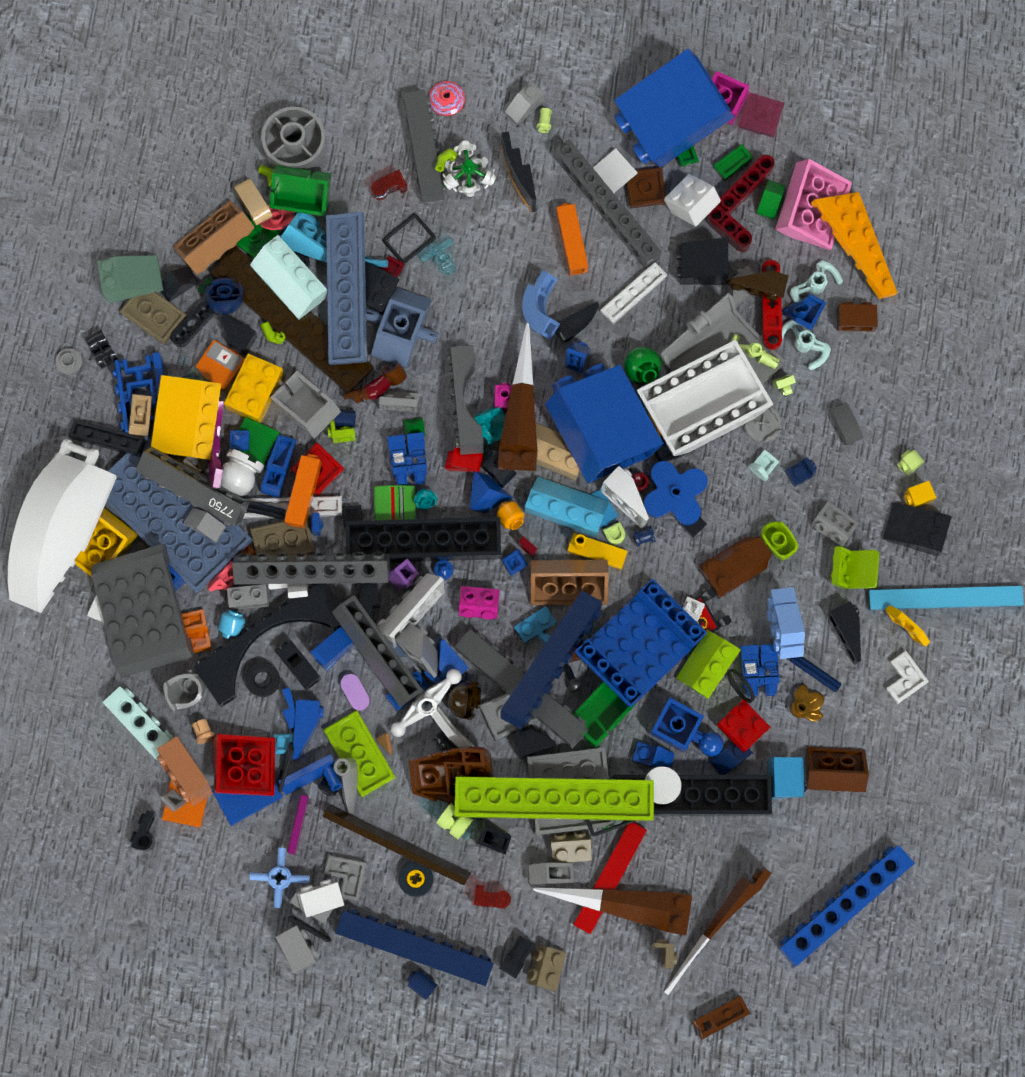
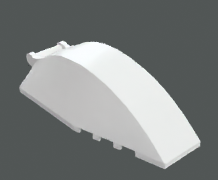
[8,439,117,613]

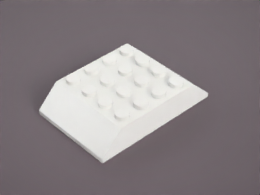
[637,340,773,456]

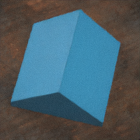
[767,757,804,799]

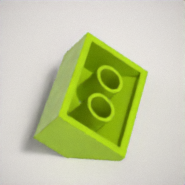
[676,630,740,700]

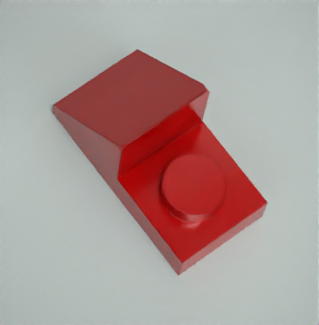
[445,447,483,472]

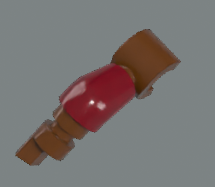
[344,363,407,403]

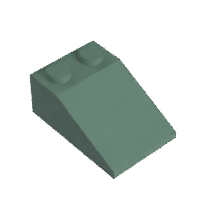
[97,255,163,303]

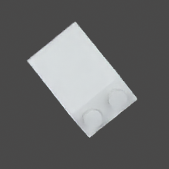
[600,466,649,529]

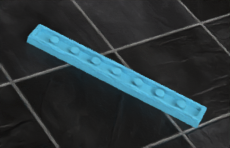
[868,586,1024,610]

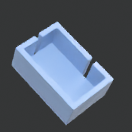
[766,587,805,659]

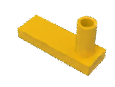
[567,533,628,570]

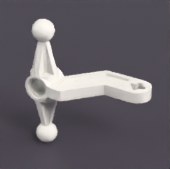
[390,669,475,748]

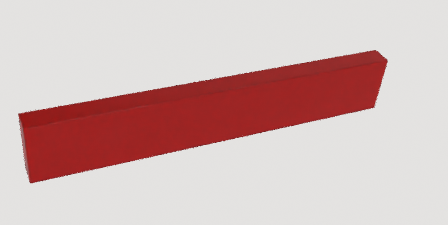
[573,823,647,935]

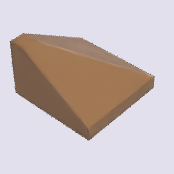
[376,733,393,755]

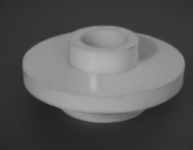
[56,348,83,375]

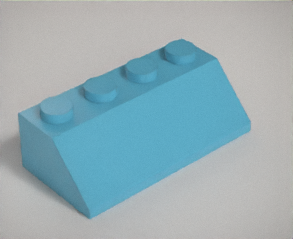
[525,477,610,538]

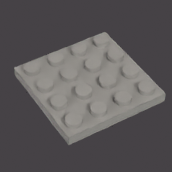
[527,747,615,836]

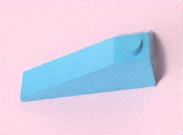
[281,212,327,263]

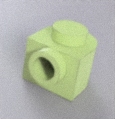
[897,449,925,475]

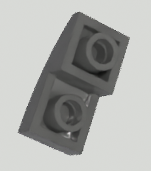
[829,403,863,445]

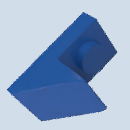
[632,742,675,769]

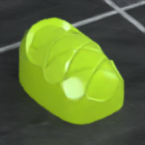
[760,521,798,561]

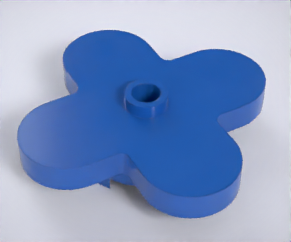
[643,461,708,525]

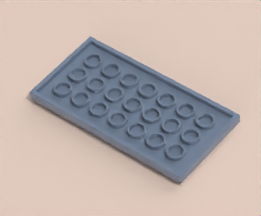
[106,435,253,594]

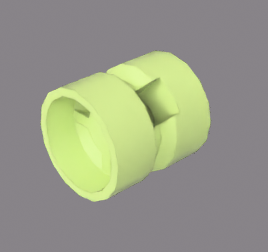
[436,803,473,840]

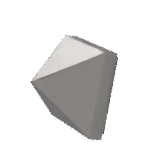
[161,789,186,812]

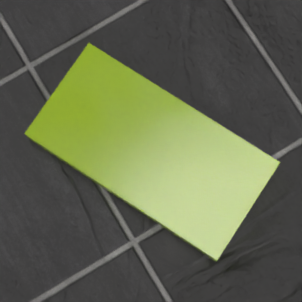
[323,710,396,797]

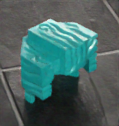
[474,407,506,444]

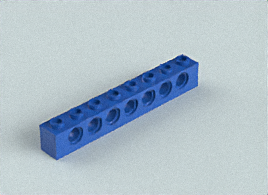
[778,845,915,967]

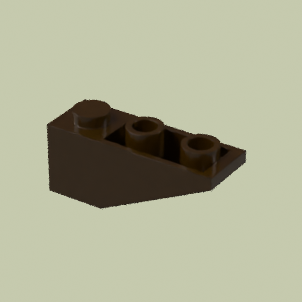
[725,270,789,301]

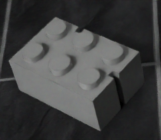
[270,371,341,438]

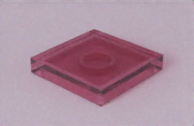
[739,92,784,138]

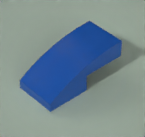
[282,687,296,731]

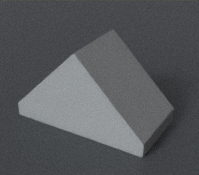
[183,507,226,543]

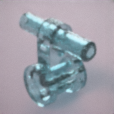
[420,238,456,275]

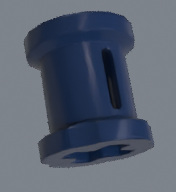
[632,526,656,547]

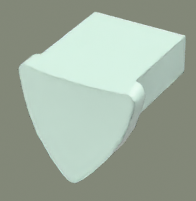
[748,450,780,481]

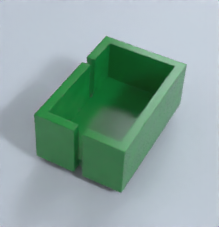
[270,165,332,216]
[573,682,636,749]

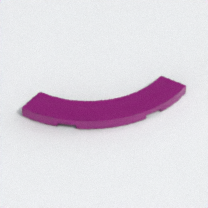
[208,398,224,488]

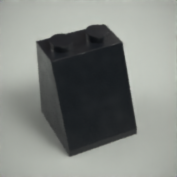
[676,237,729,285]

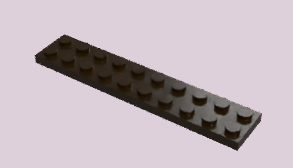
[210,245,374,393]

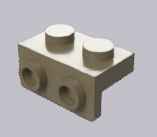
[550,830,592,863]
[651,939,677,969]
[527,945,566,991]

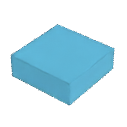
[274,734,294,754]

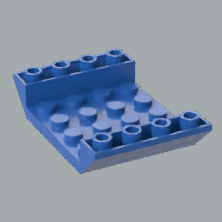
[574,578,708,708]

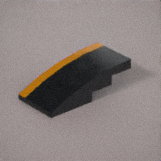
[501,131,536,213]

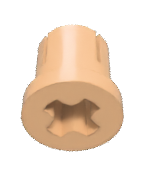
[192,719,215,744]

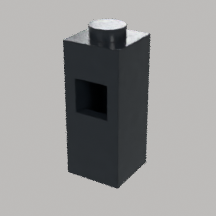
[276,641,321,691]

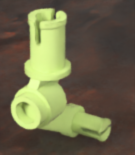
[731,334,780,369]

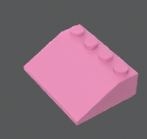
[775,159,852,250]

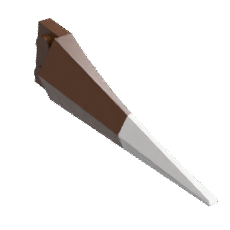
[498,322,538,471]
[664,867,772,995]
[533,888,692,935]

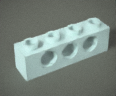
[103,687,174,761]

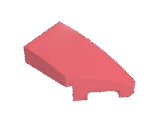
[207,561,234,591]

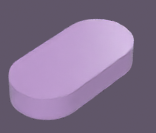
[341,674,370,711]

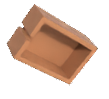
[157,736,213,806]

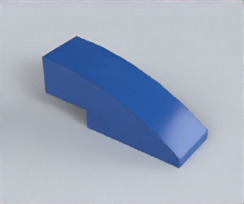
[261,435,297,498]

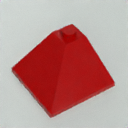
[212,734,275,796]

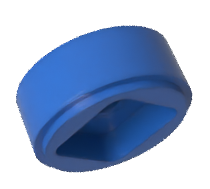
[434,560,454,580]

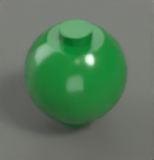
[624,346,661,384]

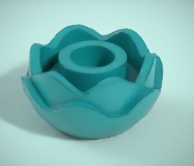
[414,489,438,510]

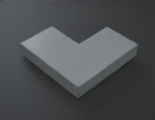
[324,855,367,902]

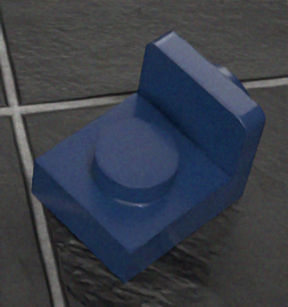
[785,457,817,487]

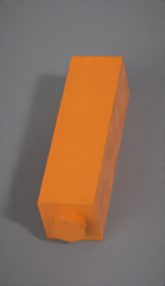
[556,203,588,276]
[284,454,322,529]

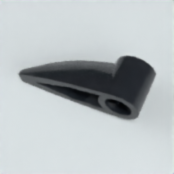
[555,302,599,344]

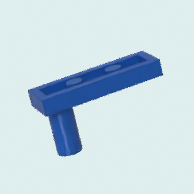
[278,754,342,795]

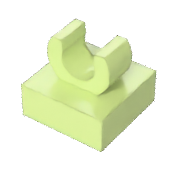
[772,374,796,396]

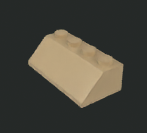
[536,423,580,481]

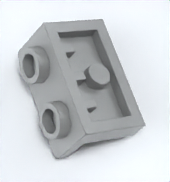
[379,391,419,413]
[811,501,859,546]

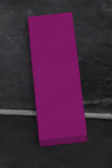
[287,795,310,856]

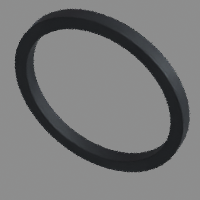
[727,669,755,703]

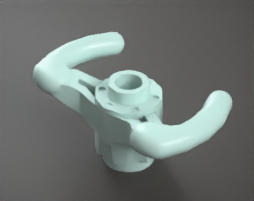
[789,260,843,303]
[776,319,831,370]

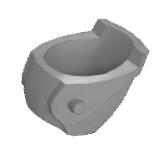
[163,669,205,710]

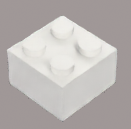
[664,174,721,227]

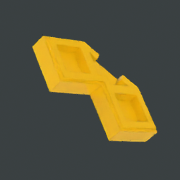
[885,605,930,647]

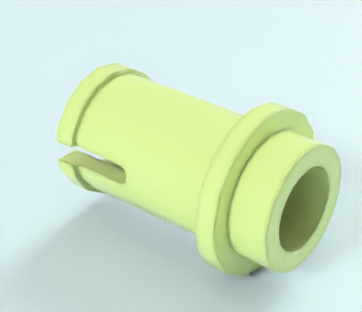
[537,108,552,133]

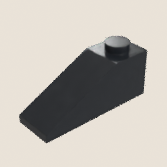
[827,601,861,665]

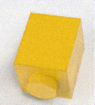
[904,481,937,508]

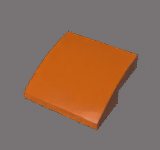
[181,609,212,653]

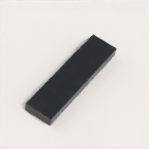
[68,419,146,457]

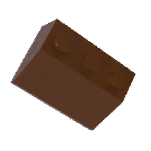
[806,746,869,792]

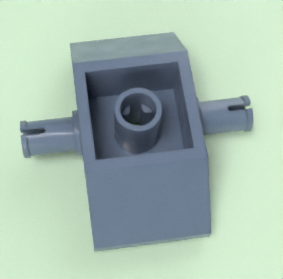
[366,288,439,369]

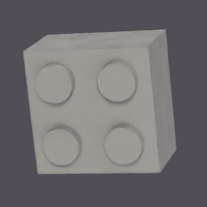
[275,925,319,974]

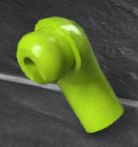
[258,164,278,187]

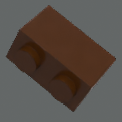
[837,302,878,332]

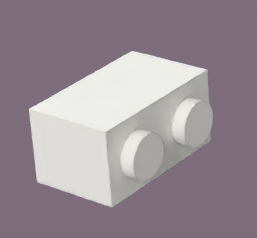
[296,879,344,918]

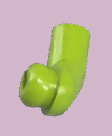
[435,149,457,172]
[260,322,285,344]

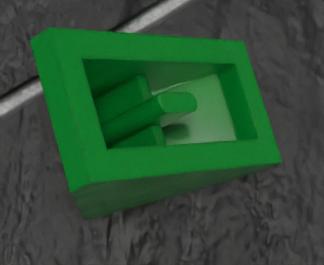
[756,180,786,220]

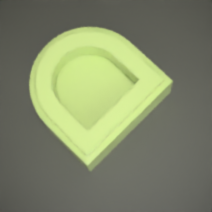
[603,522,625,545]

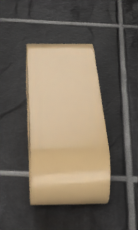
[234,178,273,225]

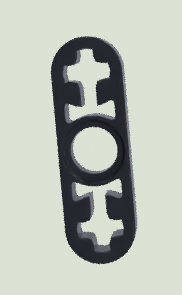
[171,301,215,347]

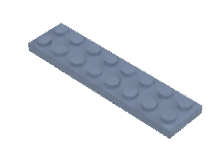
[326,212,367,365]

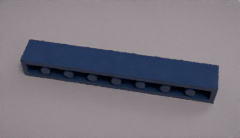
[500,591,603,730]
[335,908,494,986]

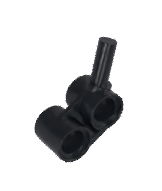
[84,330,118,371]
[480,449,516,488]

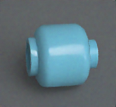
[218,609,245,639]

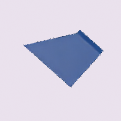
[782,294,827,330]
[470,472,513,513]

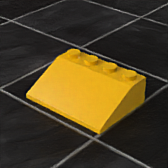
[151,375,221,460]
[74,508,138,577]

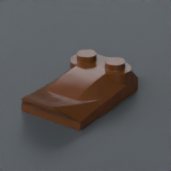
[698,536,772,599]

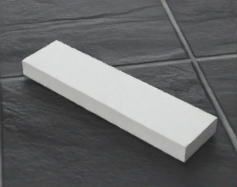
[600,262,667,325]

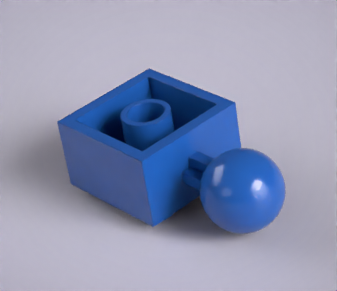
[650,698,724,757]

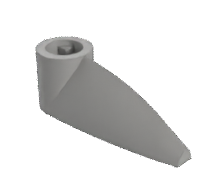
[334,757,358,813]

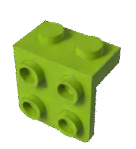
[831,546,880,589]

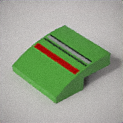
[374,485,416,520]

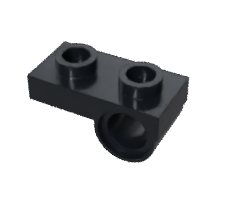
[130,810,157,852]

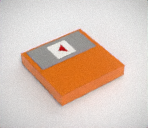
[193,340,245,391]

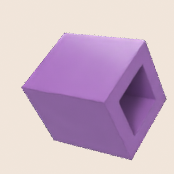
[389,559,419,590]

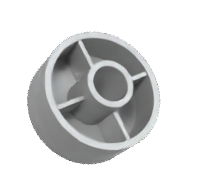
[261,107,327,172]

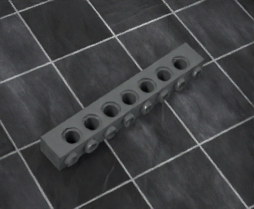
[554,139,662,270]
[232,552,391,584]

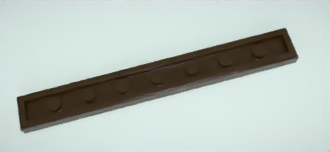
[323,805,471,885]

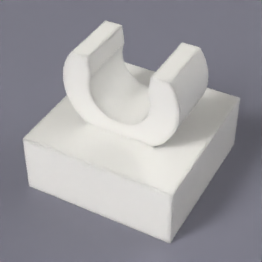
[682,596,705,622]

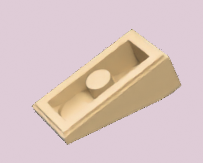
[129,394,152,436]

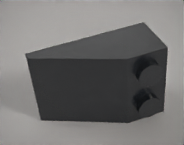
[365,262,400,313]
[882,503,952,557]

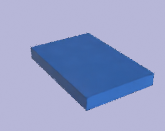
[212,783,283,826]

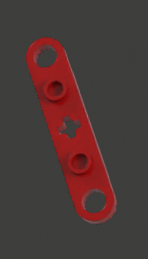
[761,259,782,350]

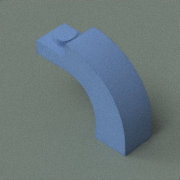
[522,270,560,340]

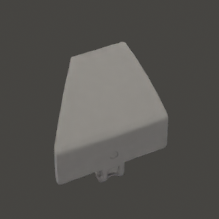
[661,293,785,384]

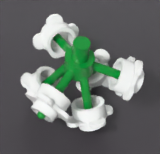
[442,140,496,197]

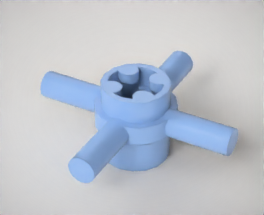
[250,848,310,908]

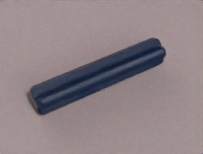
[790,657,842,692]

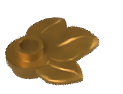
[791,684,825,722]

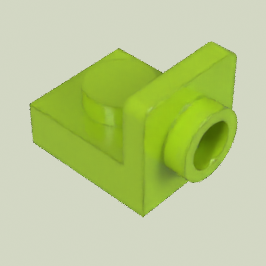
[327,420,356,443]

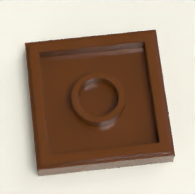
[626,167,666,209]

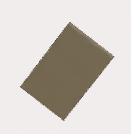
[119,292,187,346]
[250,520,315,555]

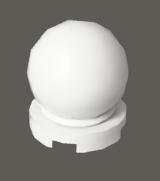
[220,449,264,497]

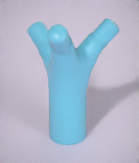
[365,255,388,268]

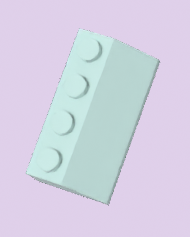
[250,235,328,320]

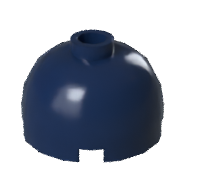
[205,278,243,314]

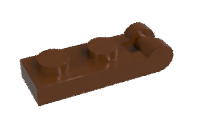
[692,996,750,1040]

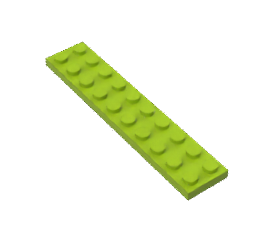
[455,777,654,821]

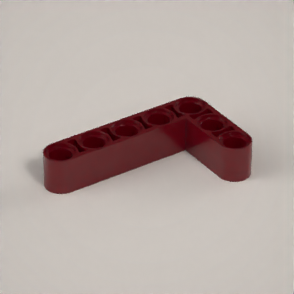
[706,155,775,252]

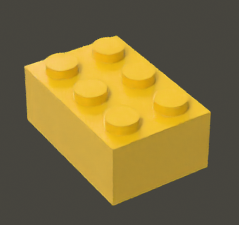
[224,354,284,423]

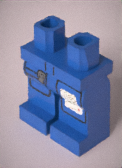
[387,432,427,486]
[739,644,780,697]

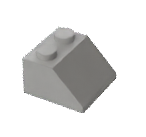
[395,623,438,678]

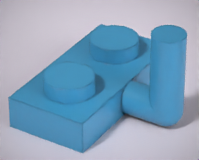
[514,606,557,645]

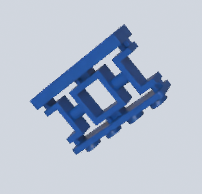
[113,352,165,433]

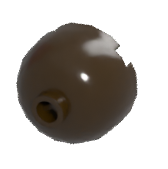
[446,681,481,720]

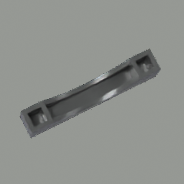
[448,345,484,455]

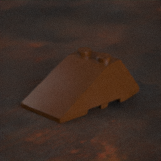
[409,746,493,806]

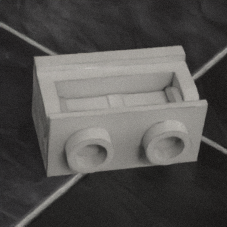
[227,584,270,611]

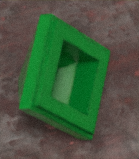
[404,418,425,438]

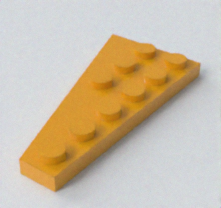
[811,192,898,299]

